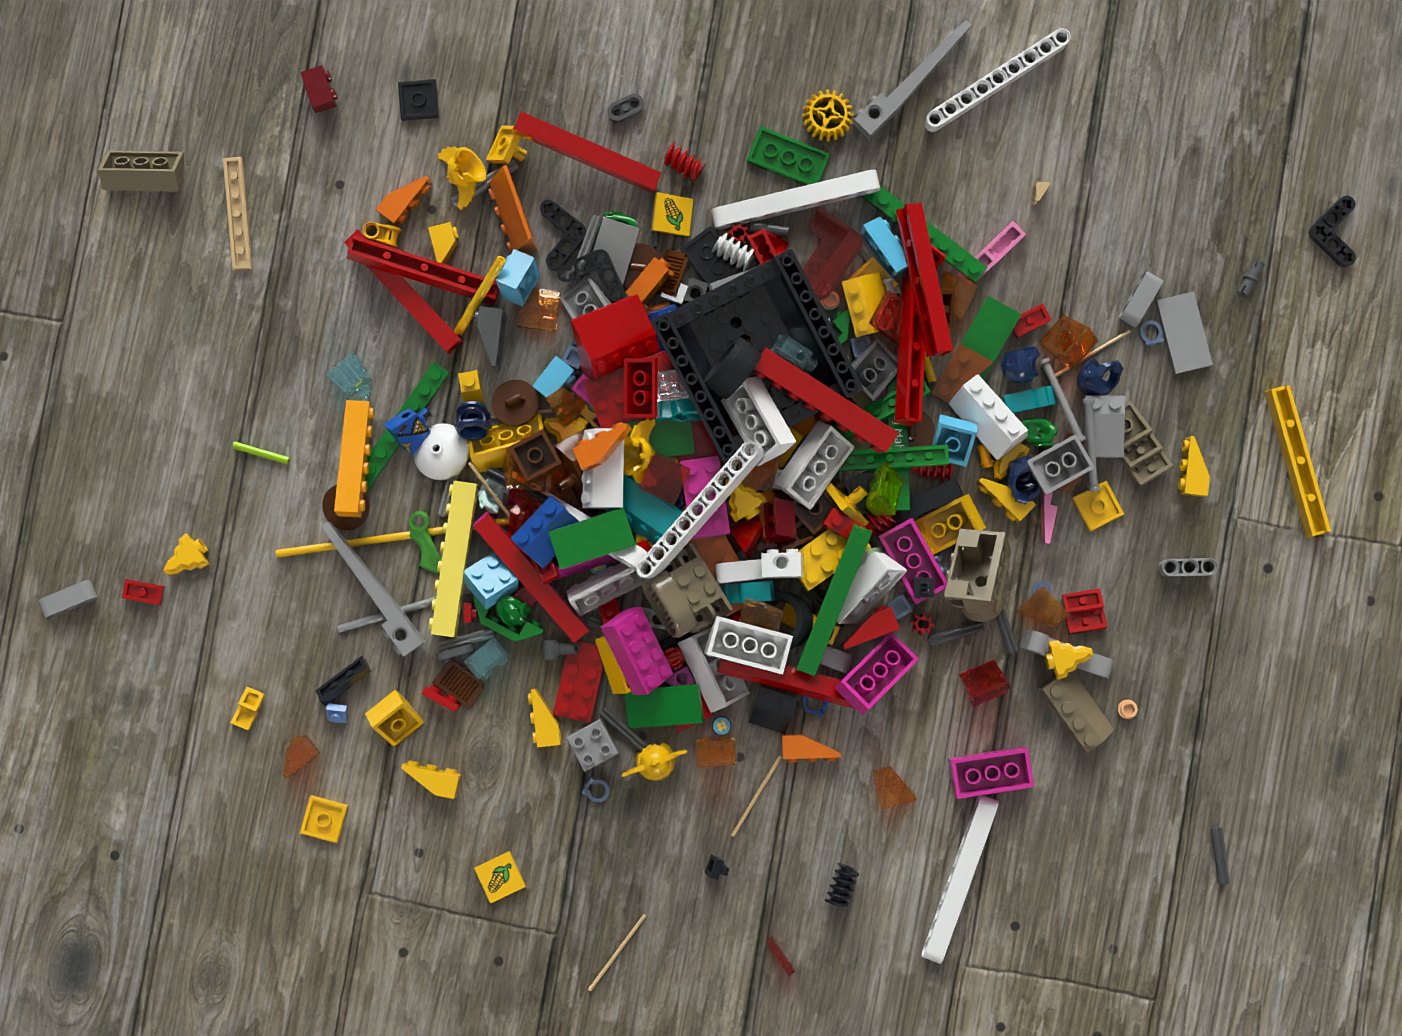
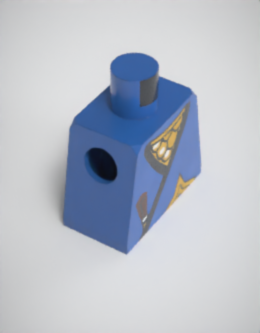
[384,408,433,456]

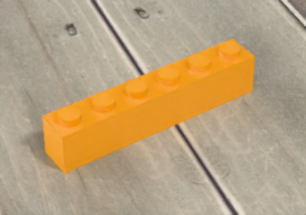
[334,400,375,517]

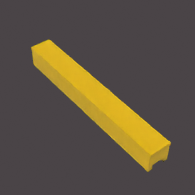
[1265,385,1331,538]

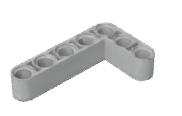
[1019,630,1115,679]

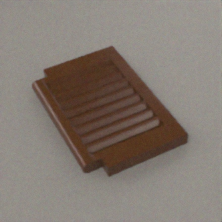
[656,249,690,296]
[432,659,484,709]

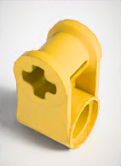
[363,222,402,248]

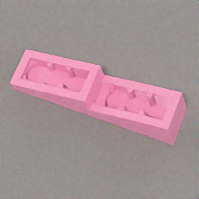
[957,221,1026,288]
[1040,489,1058,545]

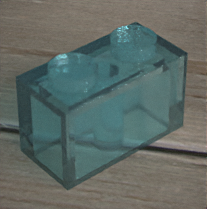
[464,637,510,680]

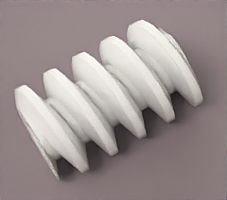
[711,233,754,272]

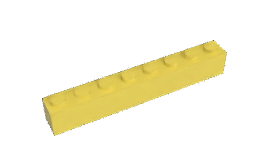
[429,481,479,637]

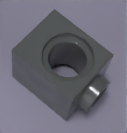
[683,278,709,303]

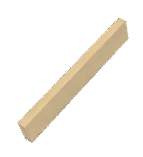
[223,156,253,272]

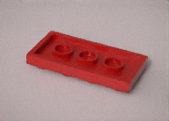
[553,639,604,723]

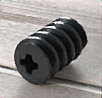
[824,863,859,907]

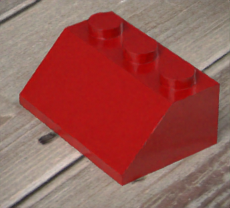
[624,358,657,418]

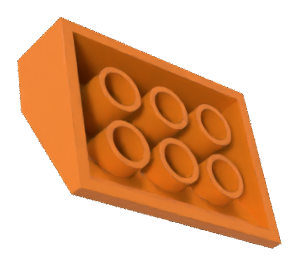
[488,165,537,254]

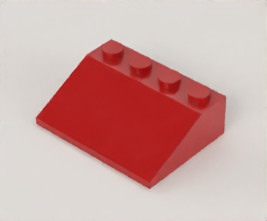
[570,294,660,379]

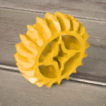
[802,89,854,142]

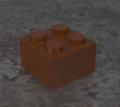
[508,429,563,485]

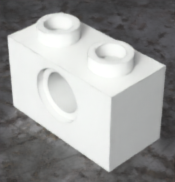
[761,549,804,578]

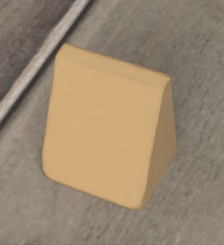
[1032,182,1051,205]

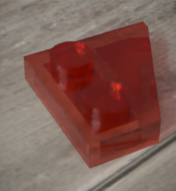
[869,290,904,343]

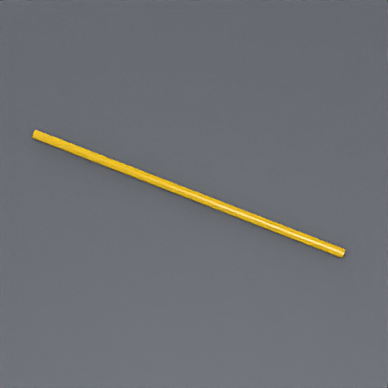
[276,514,533,558]

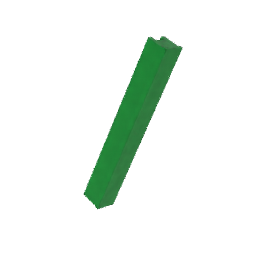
[796,523,872,676]

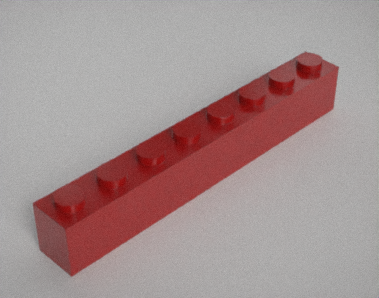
[753,348,899,454]

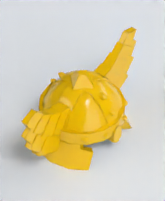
[438,146,486,210]
[623,418,657,488]
[622,742,688,781]

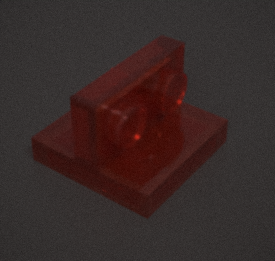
[639,452,691,505]
[507,485,542,535]
[959,660,1010,707]

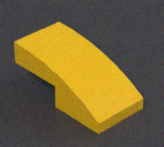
[230,687,265,731]

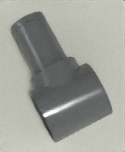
[542,639,580,660]

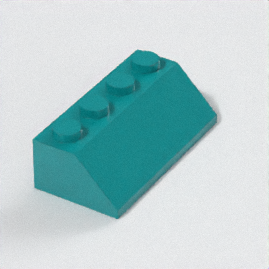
[604,474,683,545]

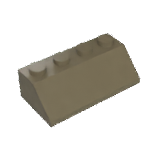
[98,150,184,193]
[1038,671,1114,753]

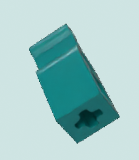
[1001,385,1056,414]
[655,395,701,422]
[721,580,775,604]

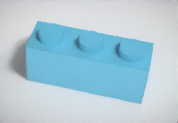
[860,217,908,279]

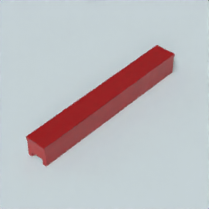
[511,111,661,193]
[896,202,953,357]
[344,229,463,354]
[346,235,499,306]
[895,274,925,426]
[474,513,590,643]
[717,658,855,709]

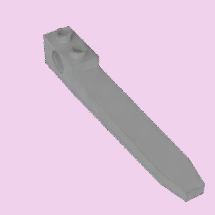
[853,20,971,140]
[322,522,425,657]

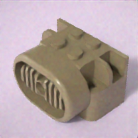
[944,529,1011,622]
[642,542,733,638]

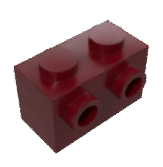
[300,65,338,113]
[764,498,797,544]

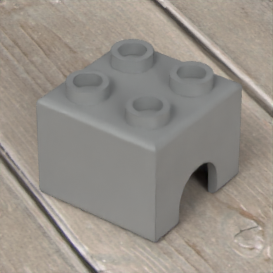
[566,718,620,772]

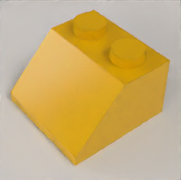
[365,689,424,747]

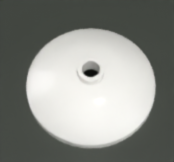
[414,424,470,480]

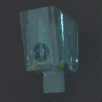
[771,335,818,372]
[325,351,372,400]

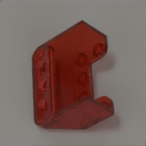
[803,207,864,300]

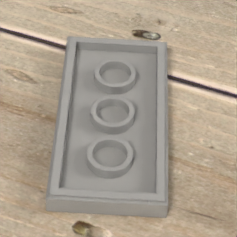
[586,217,640,300]
[1155,291,1213,375]

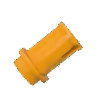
[977,445,994,469]

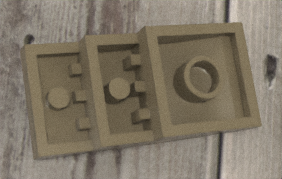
[1120,400,1173,487]

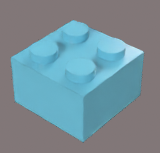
[496,249,540,307]
[532,356,577,405]
[931,414,977,467]
[463,552,518,610]

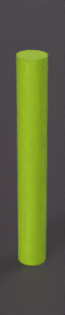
[232,441,290,465]

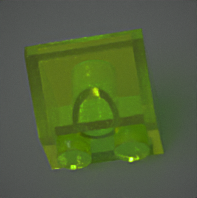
[866,462,903,515]

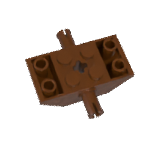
[553,429,596,515]
[776,478,846,538]

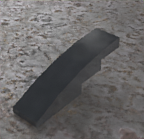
[886,478,964,527]

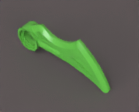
[409,511,442,575]

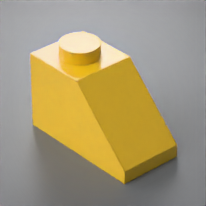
[428,222,459,264]
[458,370,486,406]

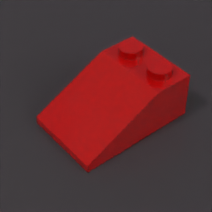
[840,605,899,649]

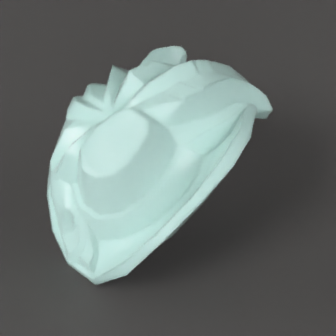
[477,478,504,514]

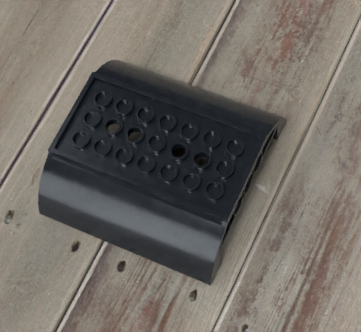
[650,247,864,463]

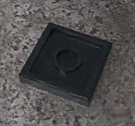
[398,79,439,121]

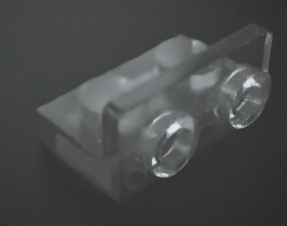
[657,370,690,402]

